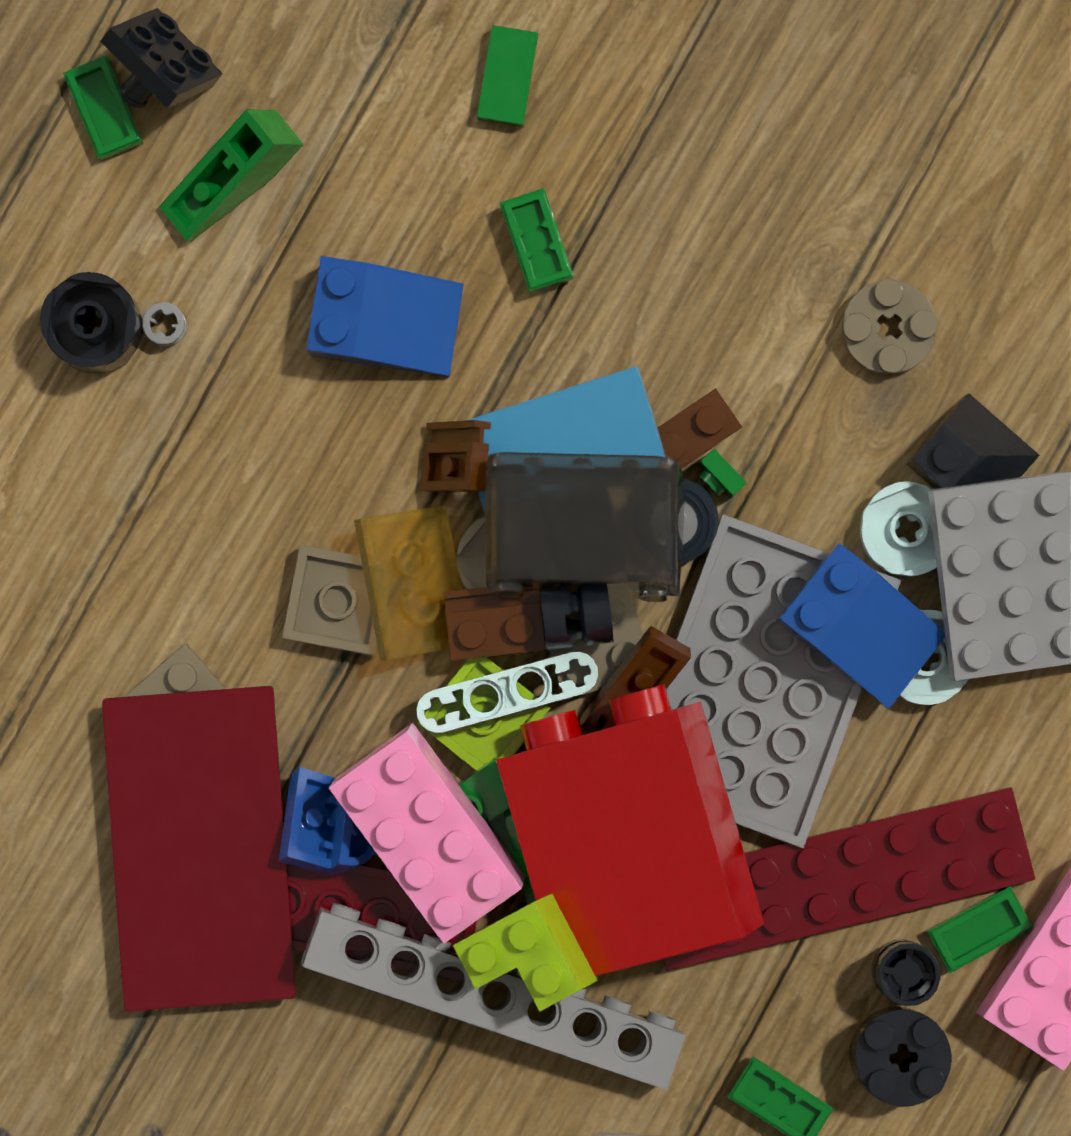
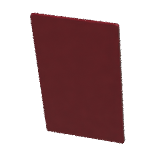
[102,686,296,1012]

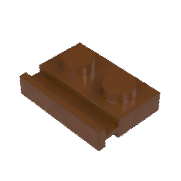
[420,420,491,493]
[443,581,546,661]

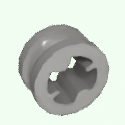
[142,302,187,347]

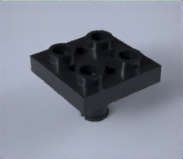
[100,8,223,108]

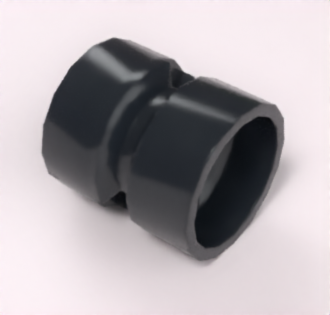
[539,581,614,650]
[871,939,941,1006]

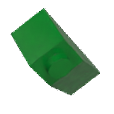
[159,109,304,241]

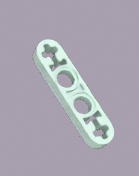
[417,652,598,733]

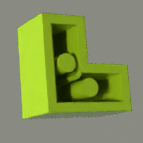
[453,894,598,1012]

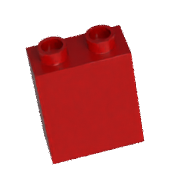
[496,684,764,976]

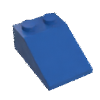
[307,256,464,377]
[776,543,945,709]

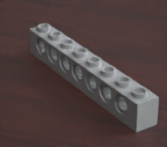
[301,903,686,1090]

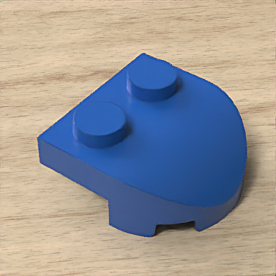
[279,767,377,875]

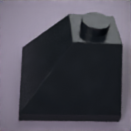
[906,393,1040,489]

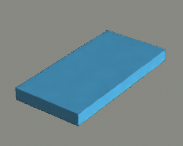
[469,366,666,514]

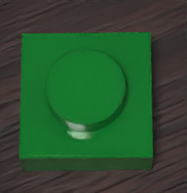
[698,448,747,499]

